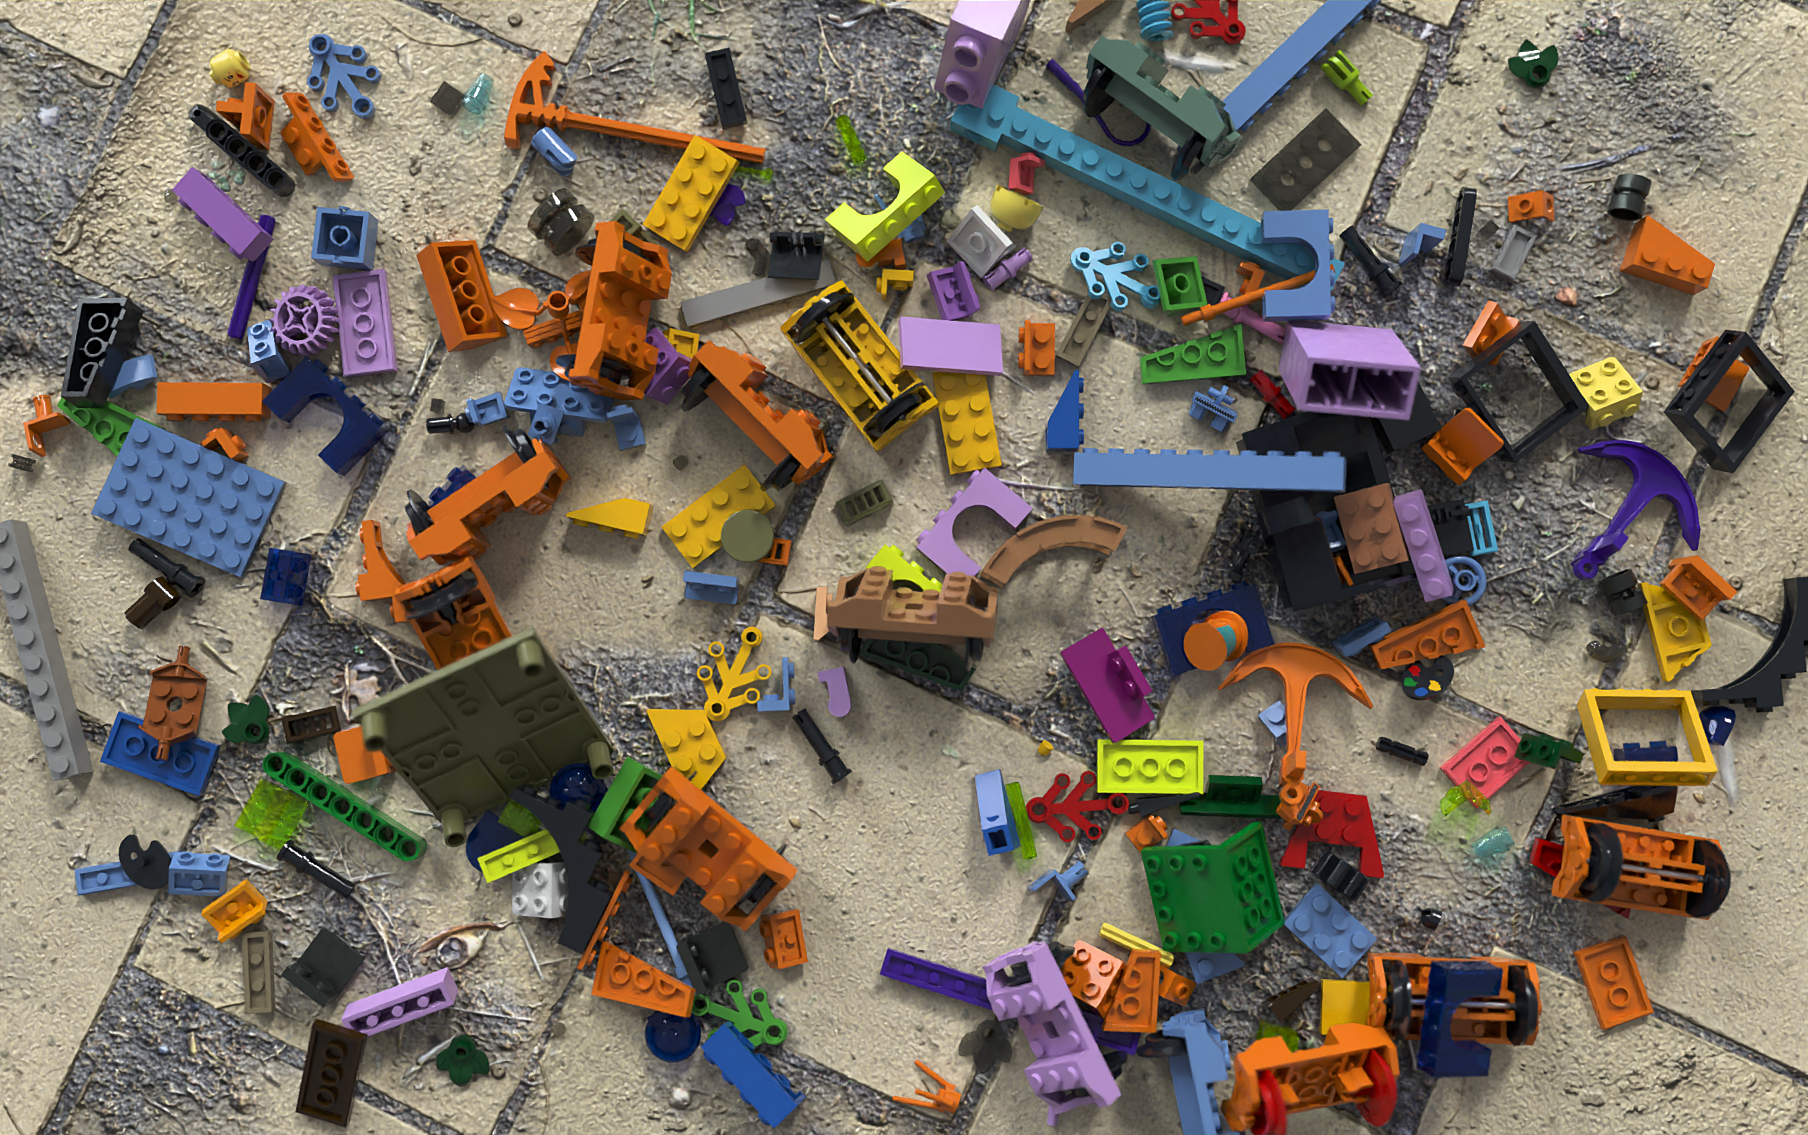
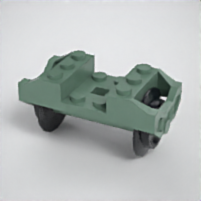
[1083,35,1244,181]

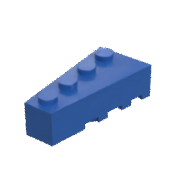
[701,1021,806,1129]

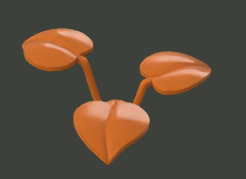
[491,270,591,381]

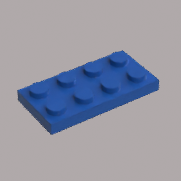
[100,711,221,796]

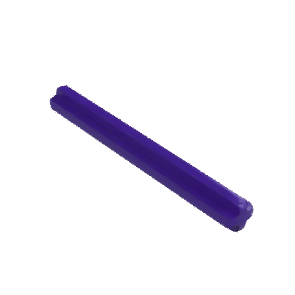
[227,215,276,340]

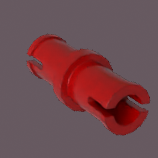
[1249,369,1296,419]

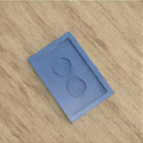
[1284,883,1377,978]

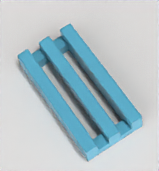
[1465,500,1498,557]

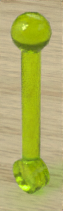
[735,166,773,179]

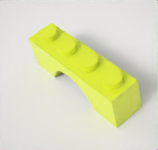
[865,544,942,593]

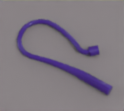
[1046,59,1151,146]

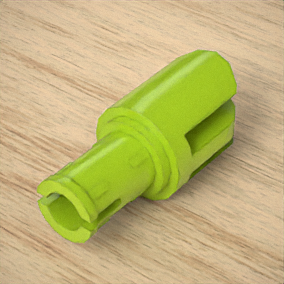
[1320,49,1374,106]

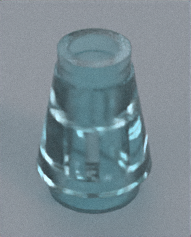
[461,73,494,114]
[1471,826,1515,858]

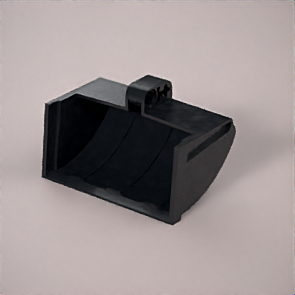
[1236,411,1417,612]

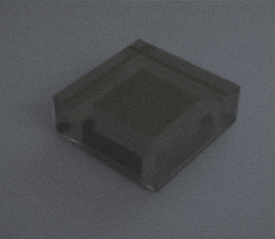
[429,81,467,118]

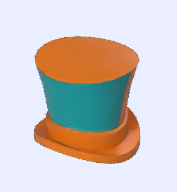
[1184,611,1248,671]

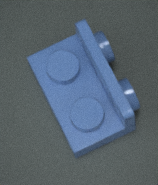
[683,571,740,604]
[169,852,230,897]

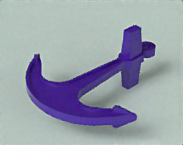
[1570,440,1701,581]

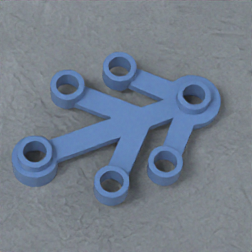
[307,34,382,119]

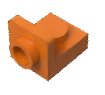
[1235,261,1265,305]
[1125,814,1169,854]

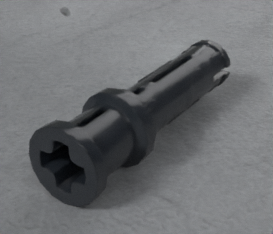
[1339,225,1403,298]
[128,538,205,598]
[792,708,853,785]
[276,839,356,899]

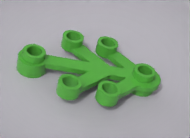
[691,978,788,1047]

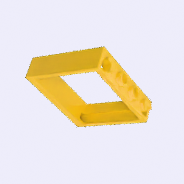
[1577,688,1718,786]

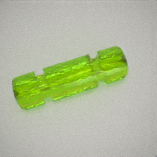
[835,114,866,164]

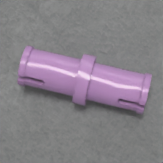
[983,247,1033,291]

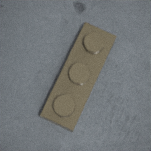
[1055,288,1111,368]
[242,930,276,1014]

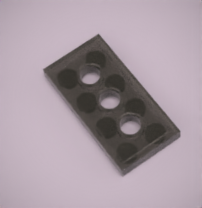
[1250,108,1362,211]

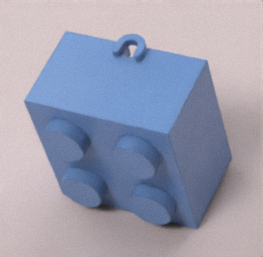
[311,206,379,270]

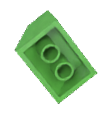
[587,756,668,853]

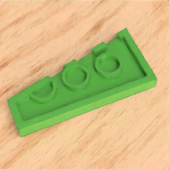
[1139,323,1246,385]

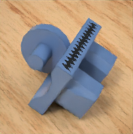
[1189,385,1238,432]

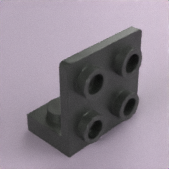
[676,922,749,996]
[281,928,365,1008]

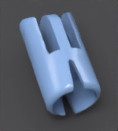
[531,127,577,177]

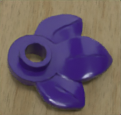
[709,182,746,226]

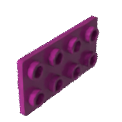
[1060,628,1155,743]

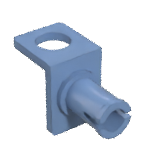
[528,403,564,445]
[1027,861,1089,901]

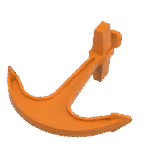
[1217,642,1373,807]

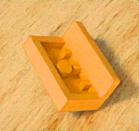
[201,879,268,944]

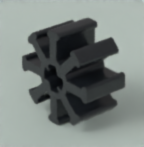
[1310,849,1371,902]

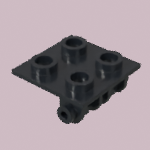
[768,230,825,280]
[1427,499,1474,556]

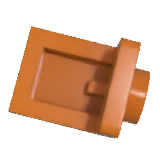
[201,427,249,462]

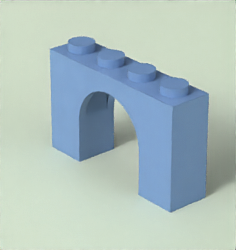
[1261,209,1335,322]

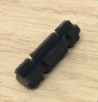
[1376,737,1429,766]

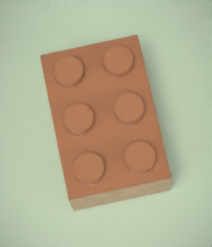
[1334,483,1410,574]

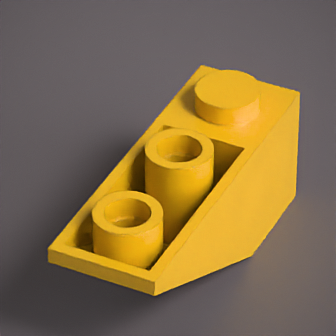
[566,498,654,539]

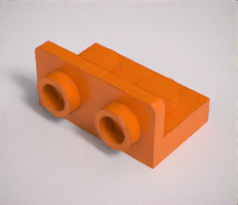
[1463,301,1520,366]
[1018,320,1055,376]
[759,909,808,969]

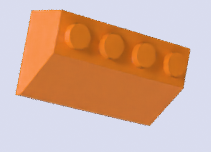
[416,240,507,352]

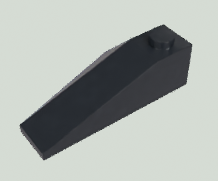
[1553,785,1678,822]

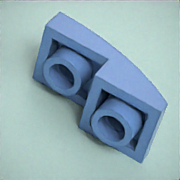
[108,355,158,399]

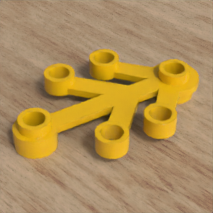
[697,627,772,721]

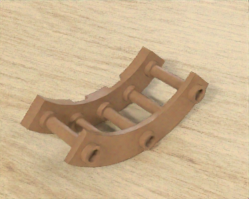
[979,515,1128,587]

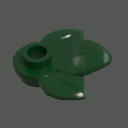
[1508,39,1559,89]
[222,695,270,744]
[436,1035,490,1087]

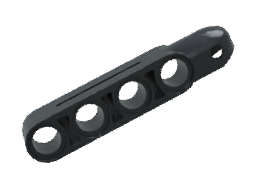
[188,104,296,197]

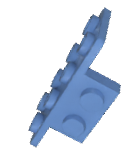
[504,367,614,437]

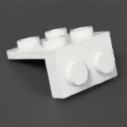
[512,861,569,918]

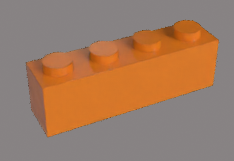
[156,382,272,422]

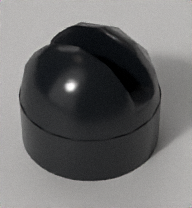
[1420,907,1442,931]

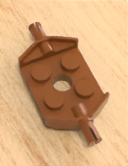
[138,646,208,761]

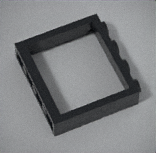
[1448,321,1589,463]
[1664,330,1795,473]

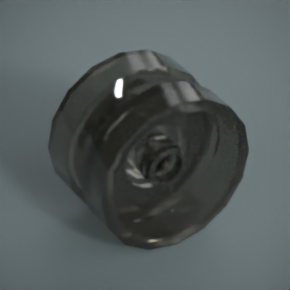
[527,188,595,256]

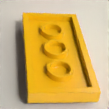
[643,135,740,252]
[932,372,1002,475]
[662,464,776,569]

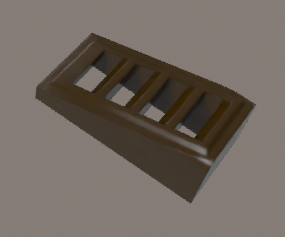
[281,705,341,745]
[1263,977,1321,1021]

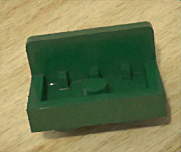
[1515,733,1584,769]

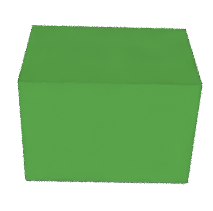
[1152,256,1208,317]

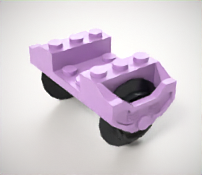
[982,941,1128,1114]

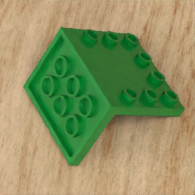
[1140,822,1285,953]

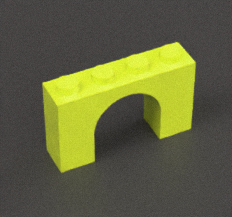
[825,152,945,262]

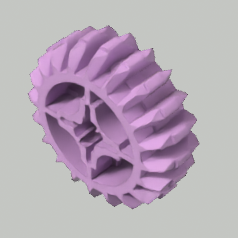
[269,285,341,356]

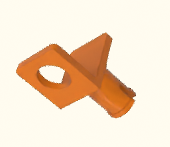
[23,395,70,457]

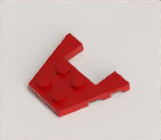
[1279,790,1384,878]

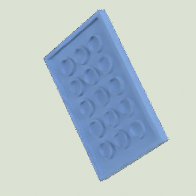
[91,418,287,577]

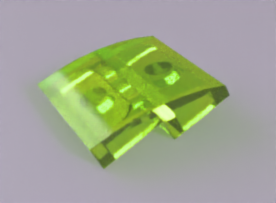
[234,777,309,850]

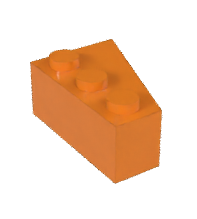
[1620,215,1715,295]

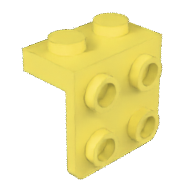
[1569,357,1643,430]

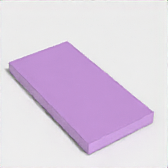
[332,269,398,378]
[898,317,1003,376]

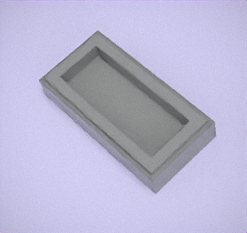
[1489,224,1537,283]

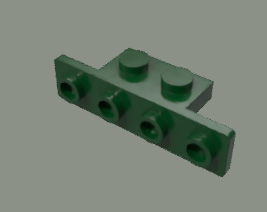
[1179,775,1283,819]

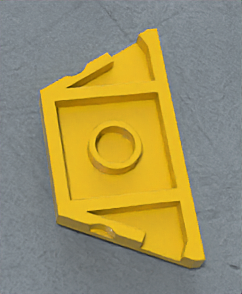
[1637,582,1712,682]
[646,709,727,790]

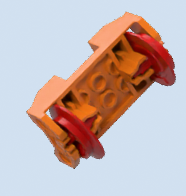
[1220,1023,1399,1135]

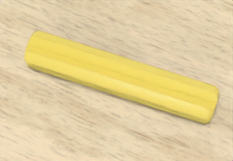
[1099,923,1174,968]

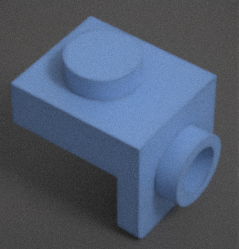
[465,392,510,428]
[1315,510,1346,552]
[1258,700,1286,747]

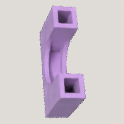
[916,468,1033,577]

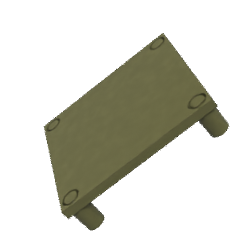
[352,627,614,847]

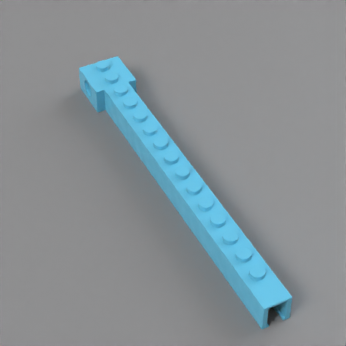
[950,85,1345,292]

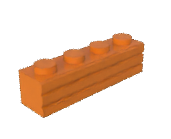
[523,308,584,349]

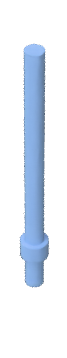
[627,850,696,994]

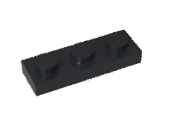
[704,47,748,130]

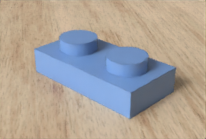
[1331,616,1391,657]

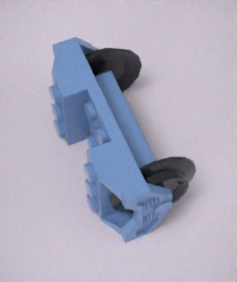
[1136,1008,1246,1135]

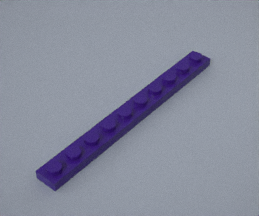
[880,947,1141,1055]

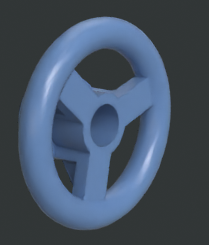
[1441,555,1486,606]

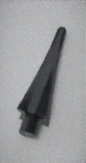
[1128,792,1201,817]

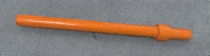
[1181,264,1335,326]

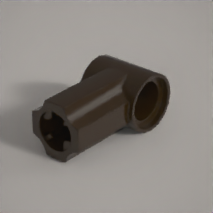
[124,576,181,629]

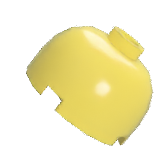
[990,184,1044,232]

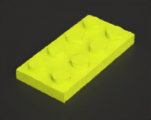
[1097,739,1203,794]

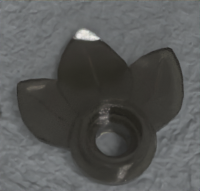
[959,1020,1012,1074]

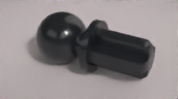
[426,412,475,435]

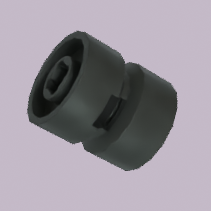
[1607,174,1652,221]
[1598,568,1648,616]

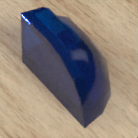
[1699,705,1736,746]

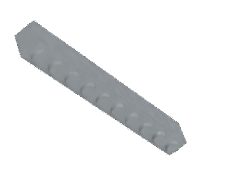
[0,519,94,781]

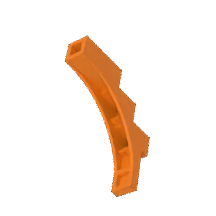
[355,520,410,623]

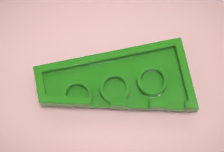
[57,397,166,456]

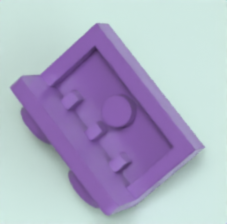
[926,261,980,321]

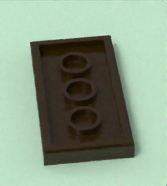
[295,1018,368,1128]

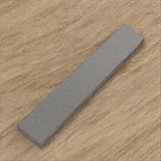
[680,259,836,328]

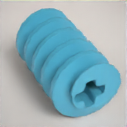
[1136,0,1174,41]

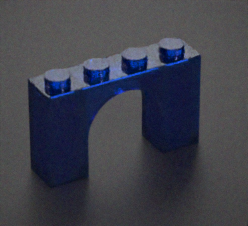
[262,356,388,476]
[1151,581,1275,676]
[1417,961,1503,1078]

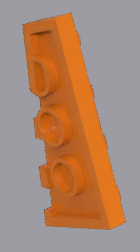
[1368,599,1486,669]
[591,941,695,1017]

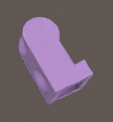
[818,667,851,717]

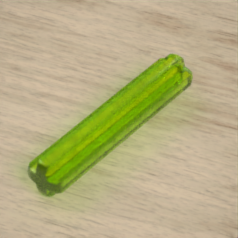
[1006,782,1037,860]

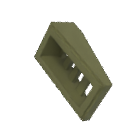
[836,479,893,526]

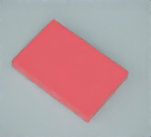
[1440,717,1530,808]

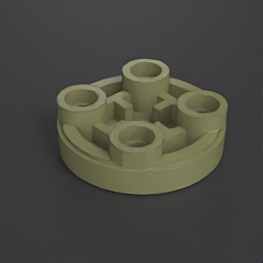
[721,510,774,563]

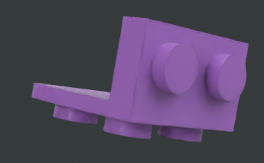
[644,328,692,405]

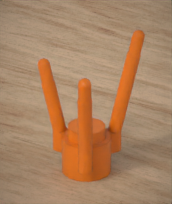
[892,1060,961,1114]

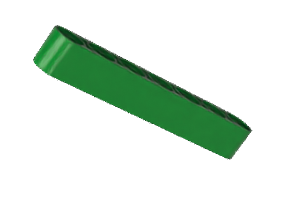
[262,752,427,861]

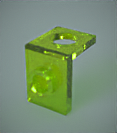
[1440,780,1492,816]

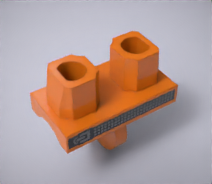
[1275,782,1323,831]

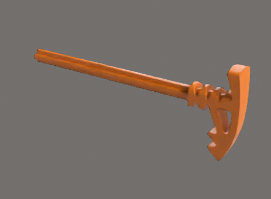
[504,51,766,164]

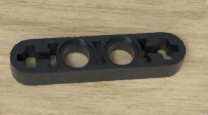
[1444,186,1477,287]

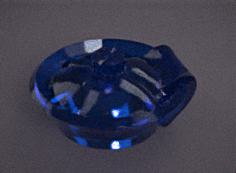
[549,763,608,813]
[645,1011,701,1063]

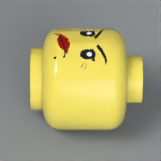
[209,49,251,89]

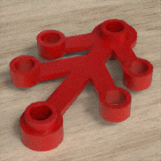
[1171,0,1246,45]
[1025,771,1129,842]

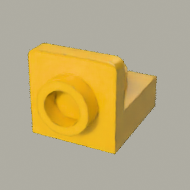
[876,269,914,300]
[662,328,700,359]

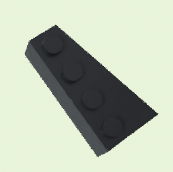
[61,298,144,408]

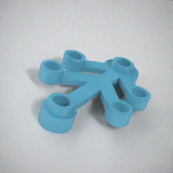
[1070,242,1161,312]

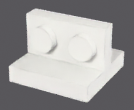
[947,205,1016,278]

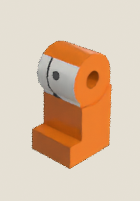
[856,238,906,272]

